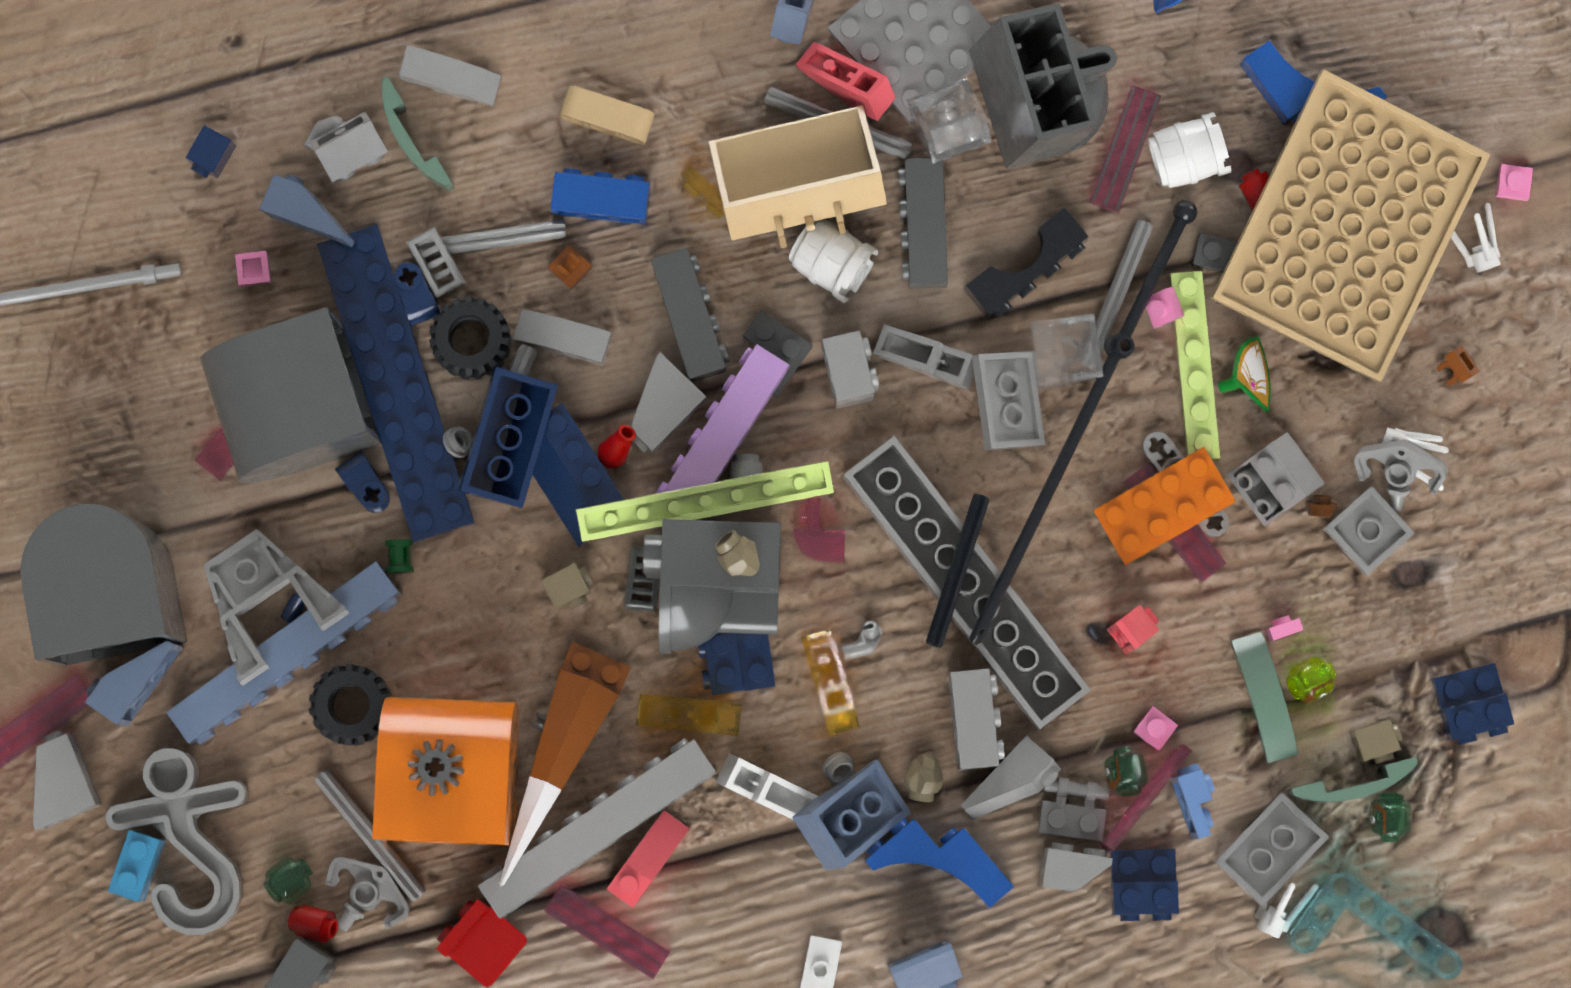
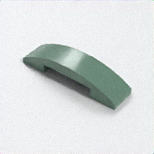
[382,76,455,192]
[1230,632,1298,763]
[1287,757,1418,802]

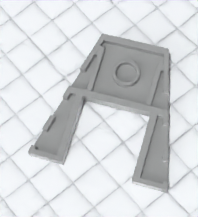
[204,529,350,686]

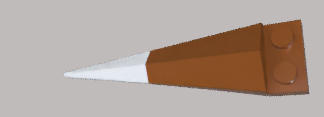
[499,642,631,887]

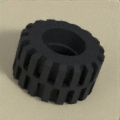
[429,296,511,380]
[309,664,392,746]

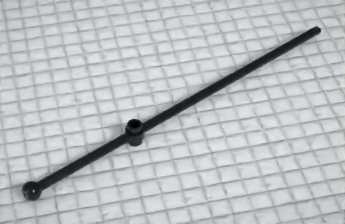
[969,200,1198,645]

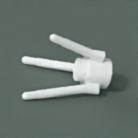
[1451,203,1501,273]
[1382,427,1449,491]
[1254,883,1319,938]

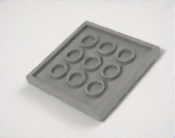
[828,0,991,124]

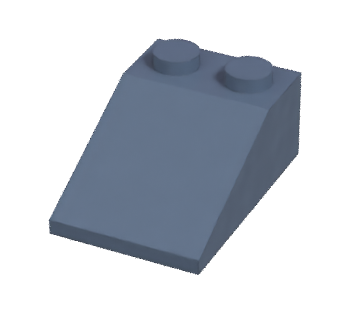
[85,640,183,727]
[792,760,911,870]
[887,940,962,988]

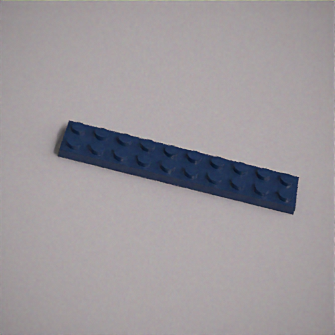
[317,224,475,543]

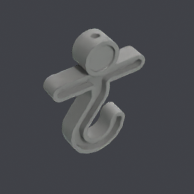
[105,748,249,935]

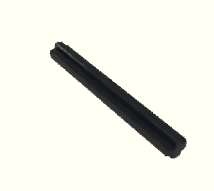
[926,493,990,648]

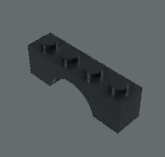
[964,208,1088,319]

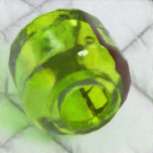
[1286,656,1336,703]

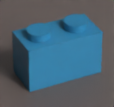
[108,830,166,902]

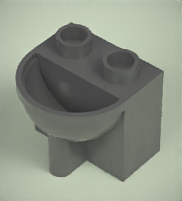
[969,3,1117,169]
[643,519,781,655]

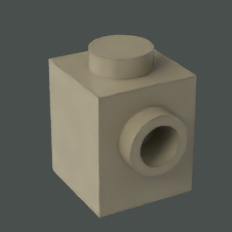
[541,563,593,611]
[1349,719,1403,764]

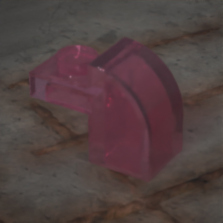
[794,497,845,564]

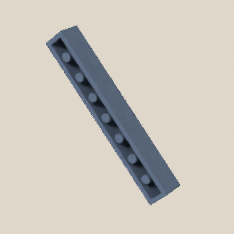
[166,562,402,745]

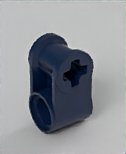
[394,262,441,326]
[335,451,390,513]

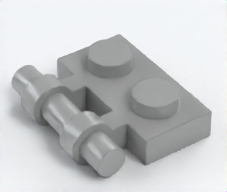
[1038,777,1110,842]

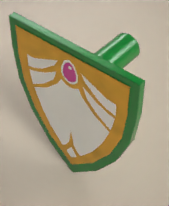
[1218,336,1271,413]

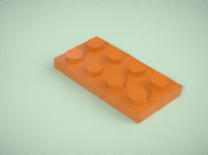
[1093,447,1236,565]

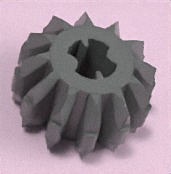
[408,739,465,796]

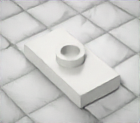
[800,935,842,988]

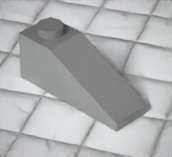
[961,735,1061,819]

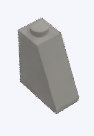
[631,352,707,454]
[33,731,101,830]

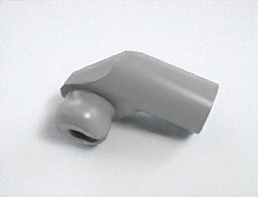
[303,116,345,152]
[842,621,882,661]

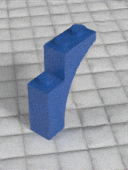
[1240,40,1387,125]
[865,818,1014,908]

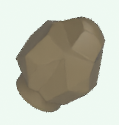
[714,530,760,576]
[903,753,943,802]

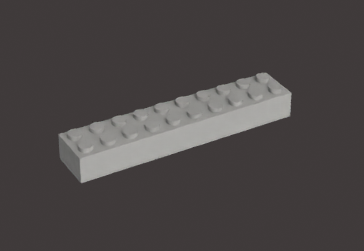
[843,436,1091,731]

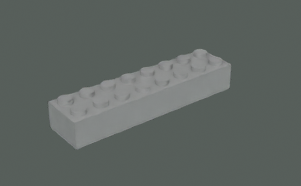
[478,738,717,919]

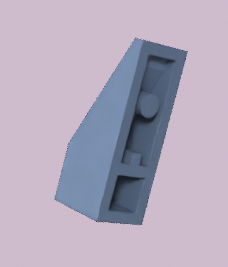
[260,174,355,247]

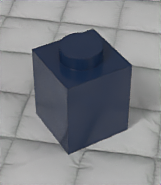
[185,125,236,179]

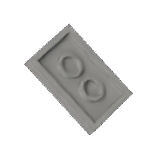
[972,351,1045,451]
[1215,793,1329,907]

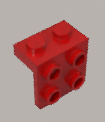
[436,898,527,987]

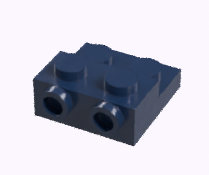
[698,633,775,696]
[1431,663,1514,745]
[1110,849,1179,921]

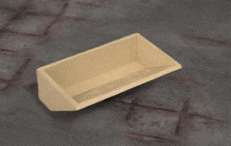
[709,105,887,248]

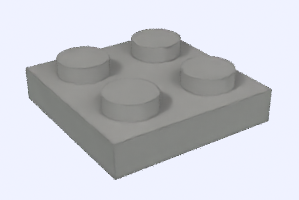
[1323,486,1415,576]

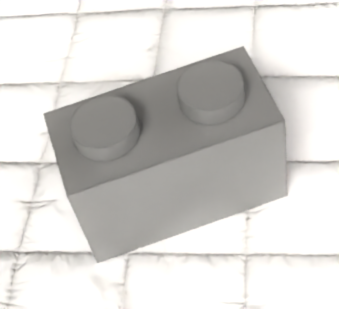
[310,111,388,182]

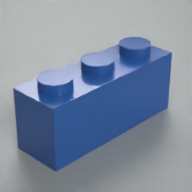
[551,168,650,225]

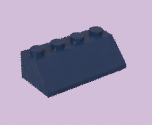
[458,367,558,508]
[532,403,624,547]

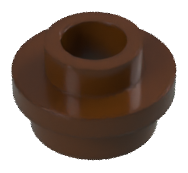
[1305,495,1338,517]

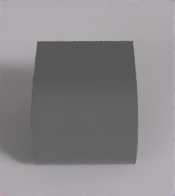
[200,307,382,483]
[21,504,187,666]

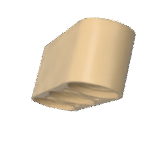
[559,86,655,145]

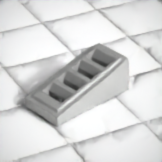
[406,227,466,298]

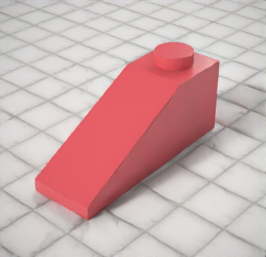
[796,41,896,121]
[1106,605,1159,654]
[607,810,690,908]

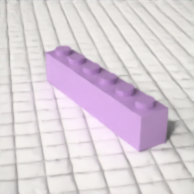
[655,344,791,494]

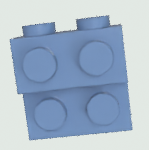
[1170,763,1215,839]

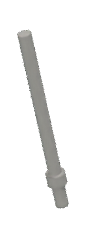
[0,263,182,306]

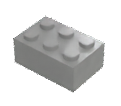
[948,669,1004,771]

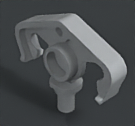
[1354,440,1449,511]
[325,857,410,932]

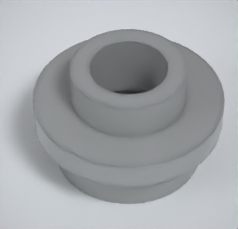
[443,427,473,458]
[822,752,854,783]

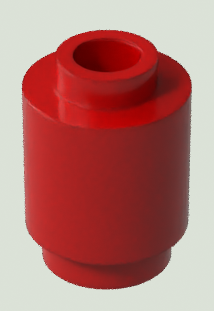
[1239,169,1269,211]
[288,905,339,943]

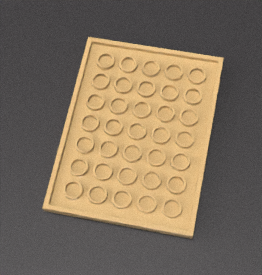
[1211,69,1491,382]

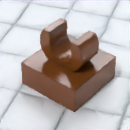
[547,244,592,290]
[1437,346,1480,385]

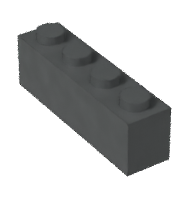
[898,158,948,289]
[651,248,730,382]

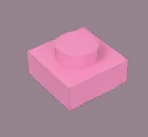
[1496,164,1533,201]
[235,251,272,287]
[1146,287,1185,328]
[1265,615,1304,642]
[1133,706,1178,751]

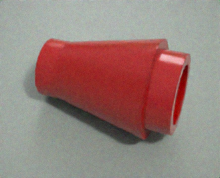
[598,425,636,469]

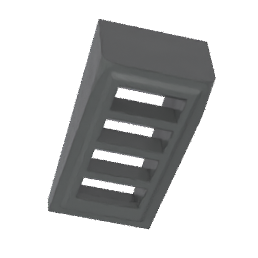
[624,546,660,613]

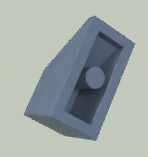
[770,0,814,45]

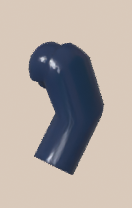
[280,592,305,623]

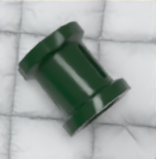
[385,539,414,574]

